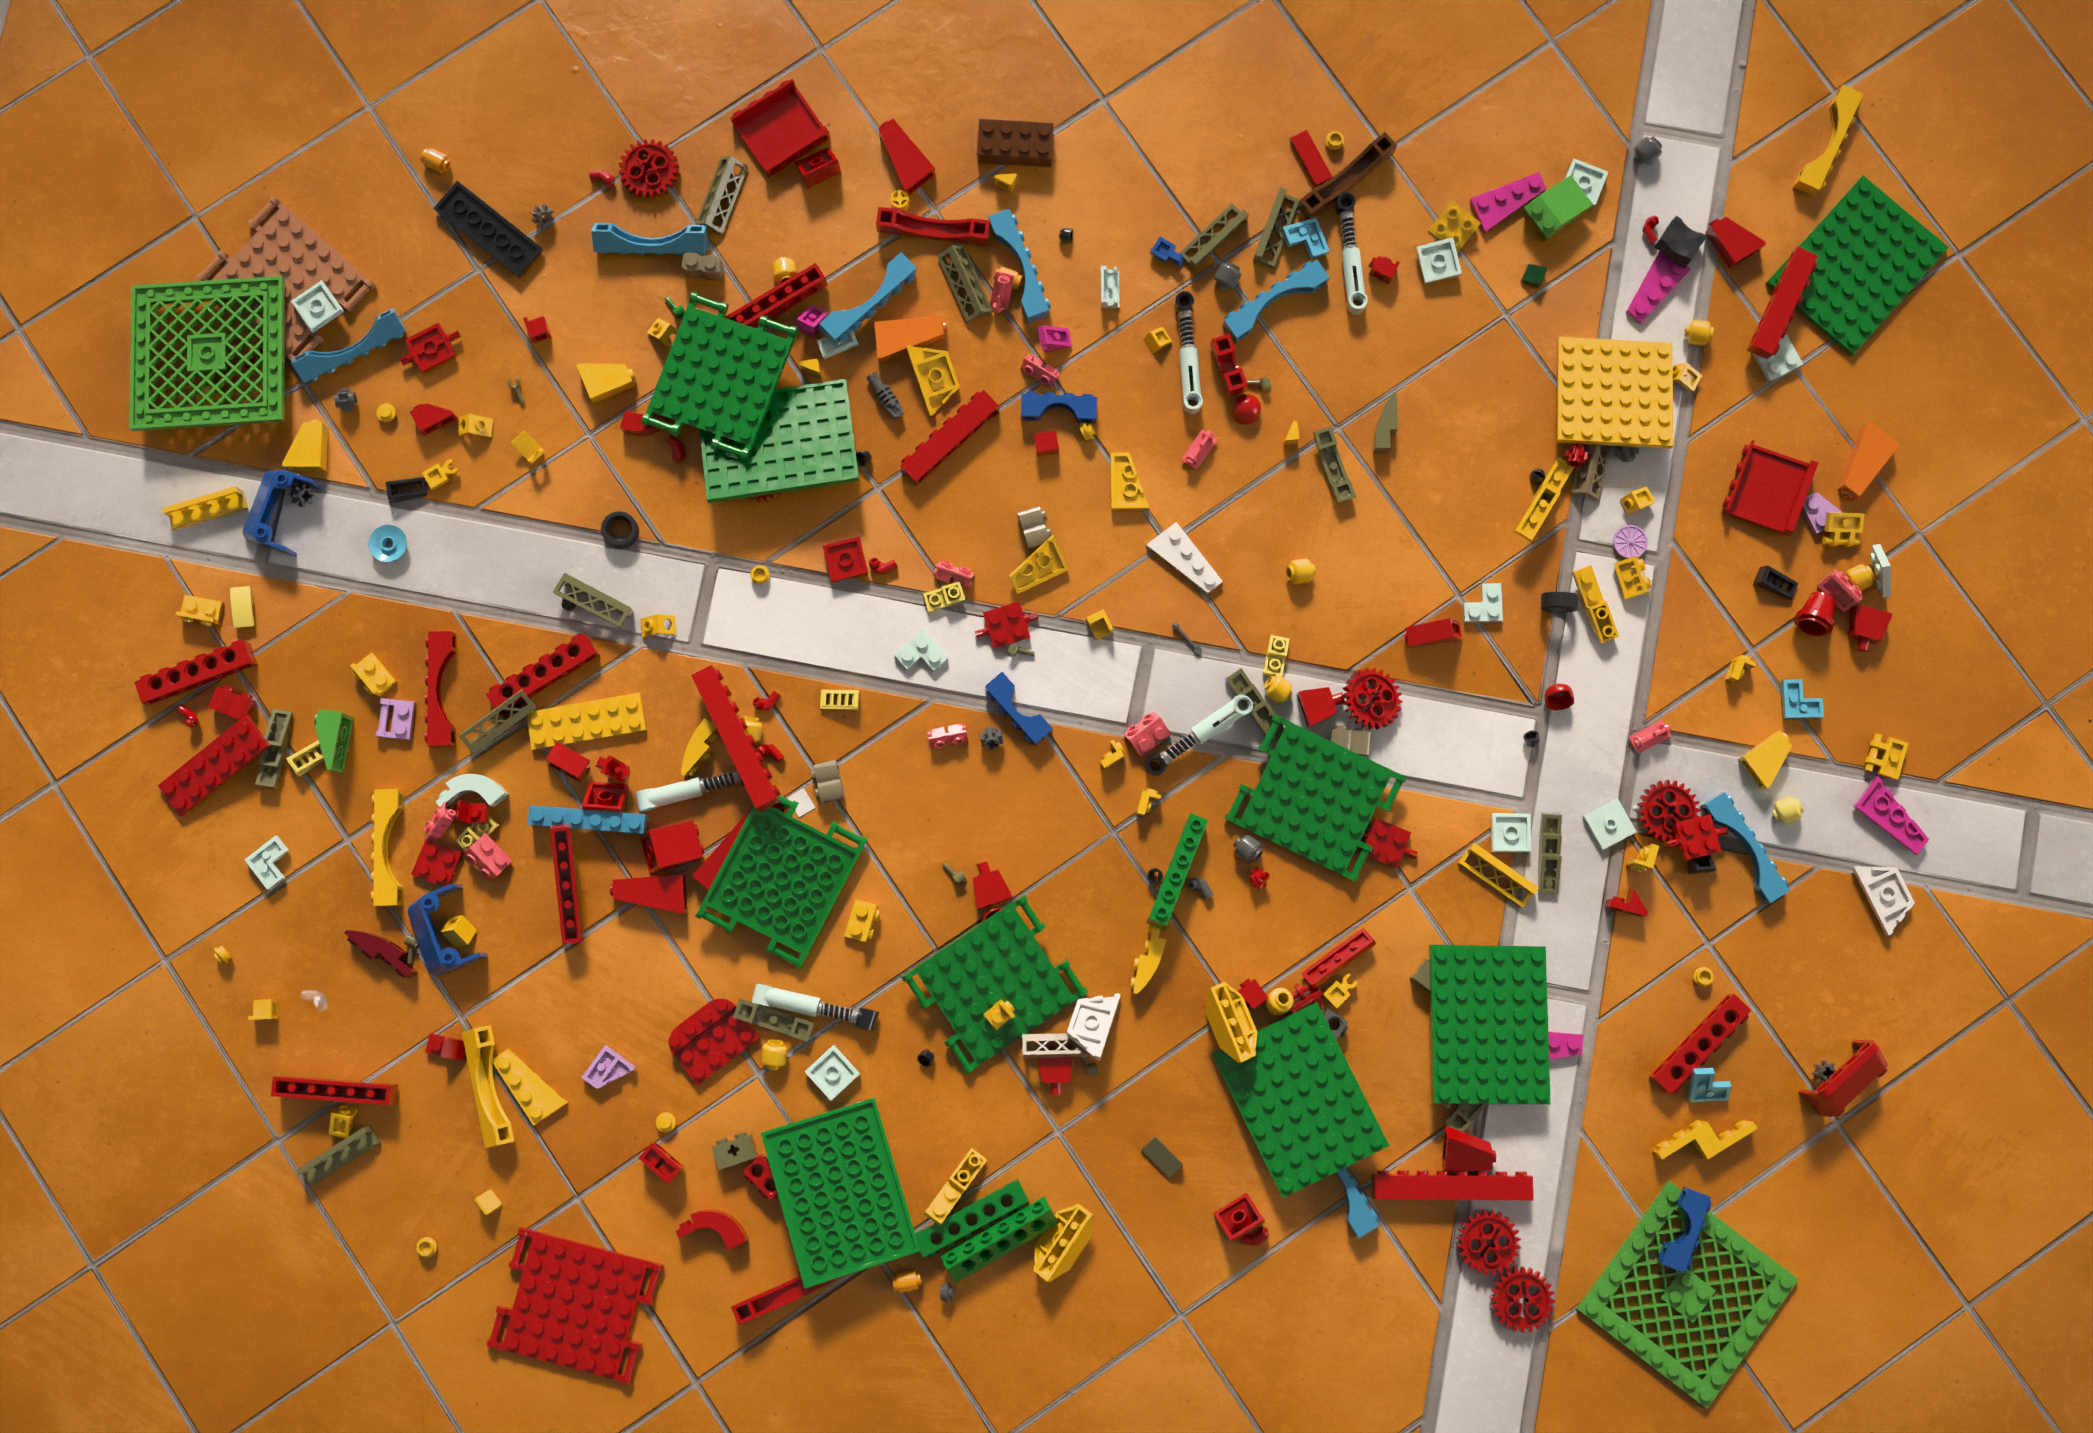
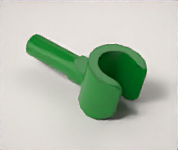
[665,296,685,318]

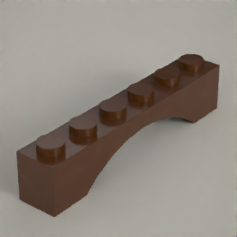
[1297,132,1397,220]

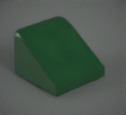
[1521,264,1548,288]

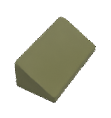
[1141,1136,1184,1178]

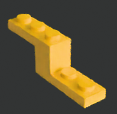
[1514,457,1574,542]
[1653,1120,1758,1159]

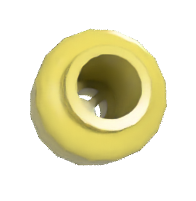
[1772,796,1804,825]

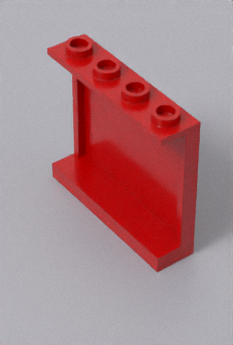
[730,78,831,178]
[1722,440,1819,536]

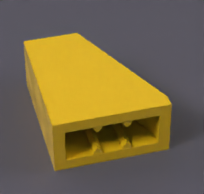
[576,363,636,403]
[282,420,328,471]
[1738,730,1792,790]

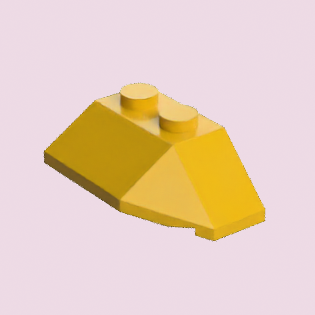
[1205,982,1257,1063]
[1034,1204,1094,1282]

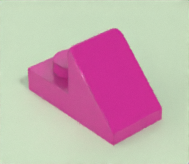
[795,305,828,338]
[1038,325,1072,352]

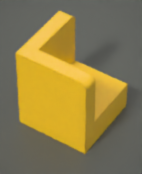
[1086,609,1114,640]
[440,915,476,947]
[248,999,278,1020]

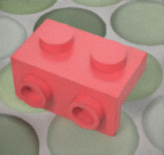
[1817,569,1863,613]
[1124,712,1172,757]
[464,833,513,880]

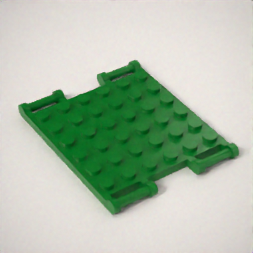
[641,292,798,461]
[1224,714,1407,882]
[695,795,868,970]
[901,895,1089,1075]

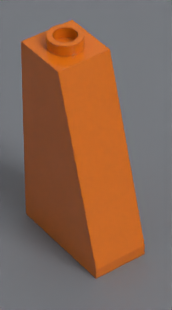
[874,316,947,364]
[1838,421,1900,500]

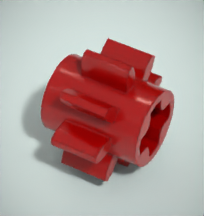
[1563,444,1589,467]

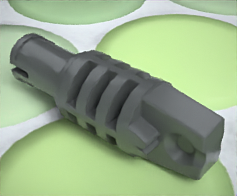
[866,372,904,420]

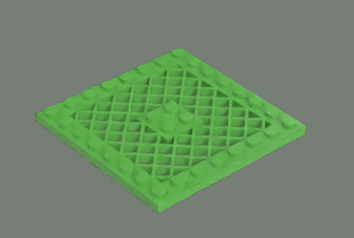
[129,276,285,431]
[1576,1181,1799,1409]

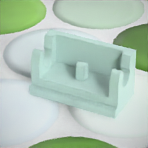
[1100,266,1120,309]

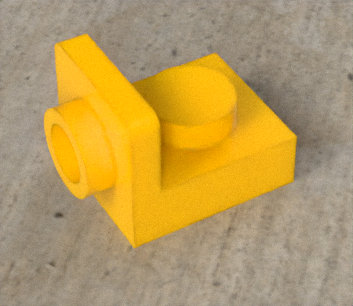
[1673,363,1702,392]
[1620,486,1655,516]
[1725,655,1756,682]
[1100,740,1125,770]
[1136,789,1162,816]
[984,999,1015,1030]
[329,1105,357,1138]

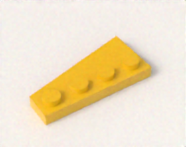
[492,1049,568,1126]

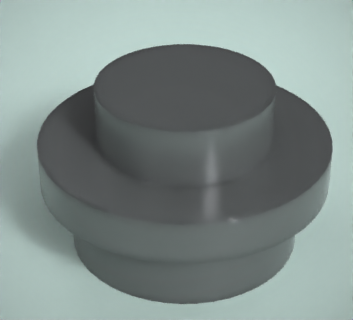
[940,1282,955,1303]

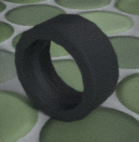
[601,511,639,549]
[1541,591,1578,613]

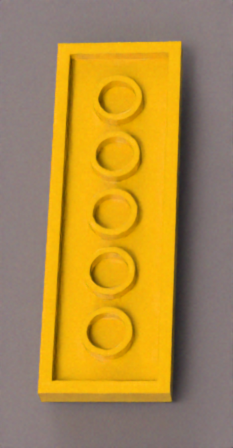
[527,692,647,751]

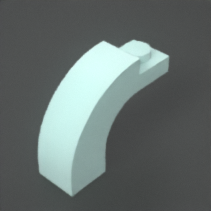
[435,774,509,809]

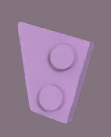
[1802,492,1843,535]
[581,1045,636,1089]

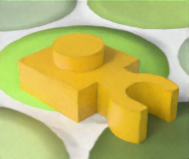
[422,459,459,490]
[1323,974,1358,1008]

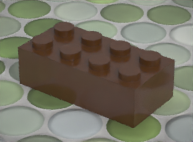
[977,119,1054,167]

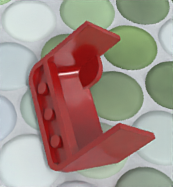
[1799,1040,1888,1118]

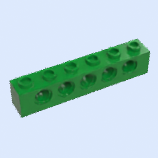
[1146,813,1208,930]
[915,1179,1029,1258]
[941,1197,1059,1283]

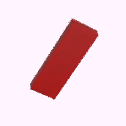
[1290,130,1332,187]

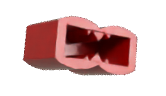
[208,685,257,720]

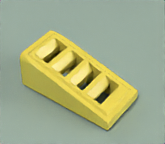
[820,690,860,711]
[286,740,324,777]

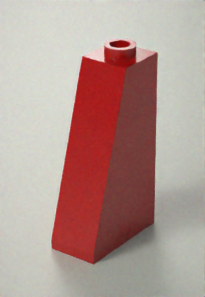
[878,118,936,196]
[610,874,688,914]

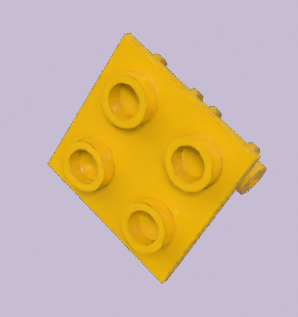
[1428,200,1481,253]

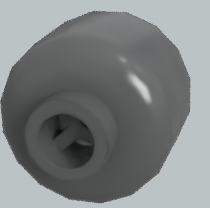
[1634,136,1663,165]
[1214,261,1242,291]
[1233,835,1263,864]

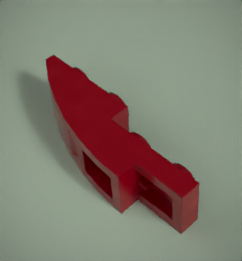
[344,930,418,978]

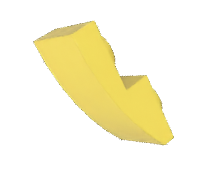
[923,582,965,613]
[230,586,255,628]
[1263,635,1289,677]
[456,815,500,851]

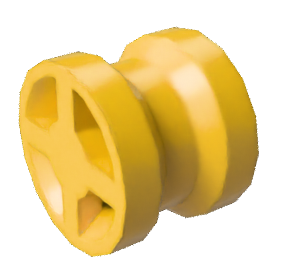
[890,190,910,212]

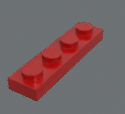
[1301,928,1376,989]

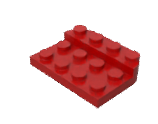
[668,999,761,1086]

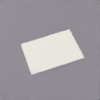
[788,788,816,817]

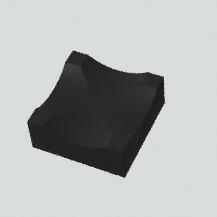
[1654,215,1707,269]

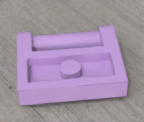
[375,698,416,740]

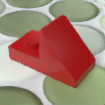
[452,800,490,824]
[1605,889,1648,917]
[425,1033,466,1061]

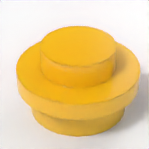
[1325,131,1344,150]
[377,403,396,422]
[1079,422,1096,440]
[750,565,770,585]
[213,945,232,964]
[1693,967,1713,987]
[656,1112,676,1132]
[416,1237,437,1257]

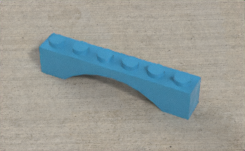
[988,209,1051,323]
[591,223,708,255]
[819,252,917,346]
[1223,260,1330,343]
[291,308,406,383]
[1700,792,1790,904]
[527,805,649,835]
[1336,1167,1379,1238]

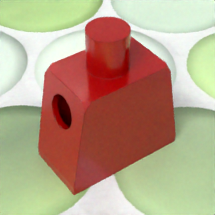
[1848,604,1893,652]
[1296,687,1345,728]
[973,861,1013,910]
[1037,1057,1073,1095]

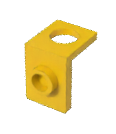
[647,318,678,349]
[458,414,493,438]
[511,430,545,464]
[641,614,676,637]

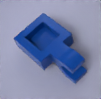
[1150,237,1184,267]

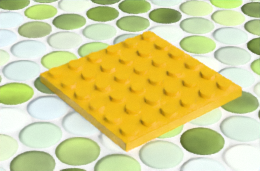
[1557,337,1673,449]

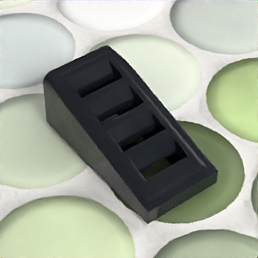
[386,477,427,503]
[1753,565,1798,600]

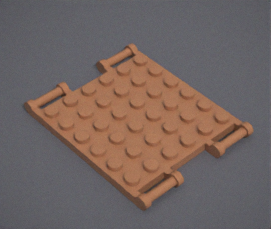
[196,196,376,361]

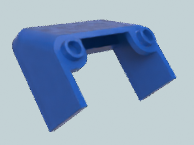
[243,470,322,557]
[408,883,488,976]

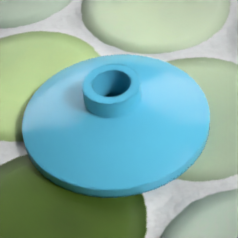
[368,525,407,562]

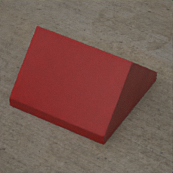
[796,147,841,188]
[582,781,629,813]
[1214,1193,1265,1243]

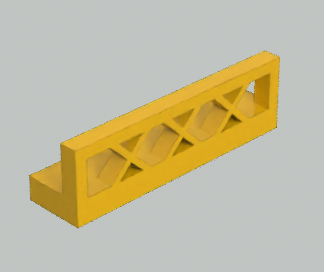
[162,486,248,531]
[1458,843,1539,908]

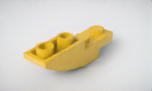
[1572,565,1619,644]
[681,718,718,778]
[1130,924,1166,994]
[924,1148,987,1226]

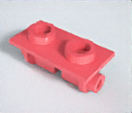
[990,271,1015,313]
[1020,354,1060,388]
[1181,429,1218,470]
[933,561,975,588]
[1629,720,1672,754]
[927,724,968,748]
[424,802,456,840]

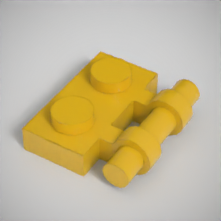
[1822,512,1865,547]
[1865,734,1909,780]

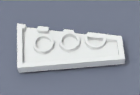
[1146,522,1223,594]

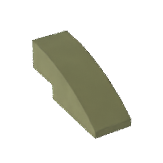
[1373,393,1398,453]

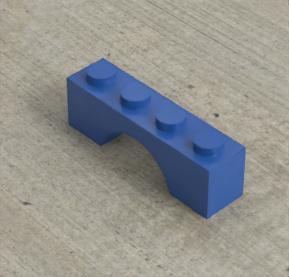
[1021,391,1097,424]
[985,672,1053,746]
[1657,1186,1712,1273]

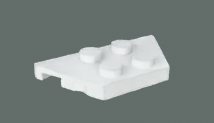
[1852,866,1915,936]
[1067,993,1121,1061]

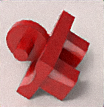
[595,755,630,784]
[1290,984,1323,1013]

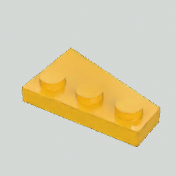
[1110,453,1149,510]
[1009,535,1069,594]

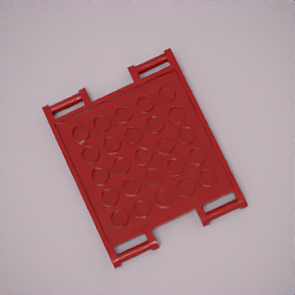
[486,1227,664,1384]

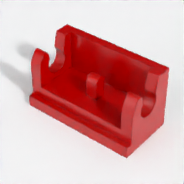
[545,742,590,783]

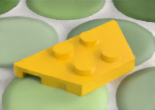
[906,346,960,416]

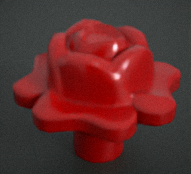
[1249,866,1270,890]

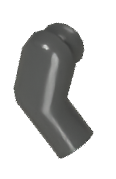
[1187,877,1213,900]

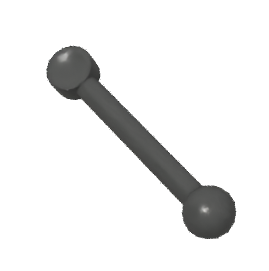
[1172,623,1202,654]

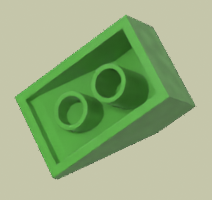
[1524,175,1593,240]
[314,709,354,774]

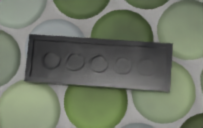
[433,181,544,278]

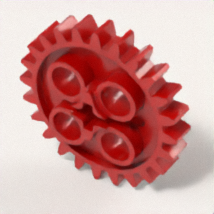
[618,139,680,199]
[1341,668,1403,730]
[1636,780,1701,842]
[1456,1210,1521,1276]
[1489,1266,1556,1333]

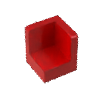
[523,316,552,343]
[1034,430,1059,457]

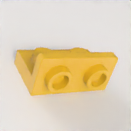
[1614,556,1652,600]
[176,595,224,627]
[350,652,397,697]
[1626,844,1659,873]
[844,899,880,943]

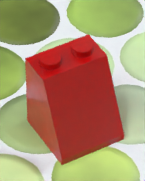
[640,820,704,875]

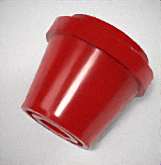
[1794,592,1835,636]

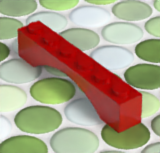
[876,207,990,246]
[424,631,456,748]
[731,1274,851,1326]

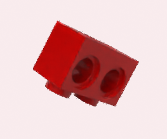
[638,1141,684,1184]
[743,1153,778,1200]

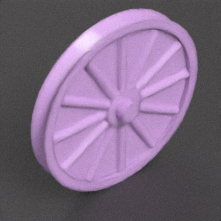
[1613,525,1648,559]

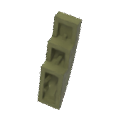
[1225,668,1284,742]
[255,709,293,790]
[1538,813,1562,894]

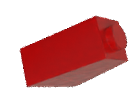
[1705,217,1766,269]
[1404,618,1463,648]
[1442,1126,1496,1171]

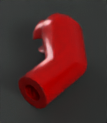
[1642,216,1659,245]
[869,558,898,574]
[752,691,781,710]
[1241,1226,1269,1246]

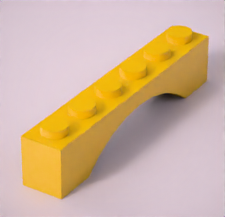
[1793,85,1863,196]
[371,789,403,907]
[462,1025,514,1148]

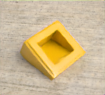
[995,174,1018,192]
[1144,327,1172,354]
[799,359,822,377]
[1283,421,1299,445]
[474,1190,502,1215]

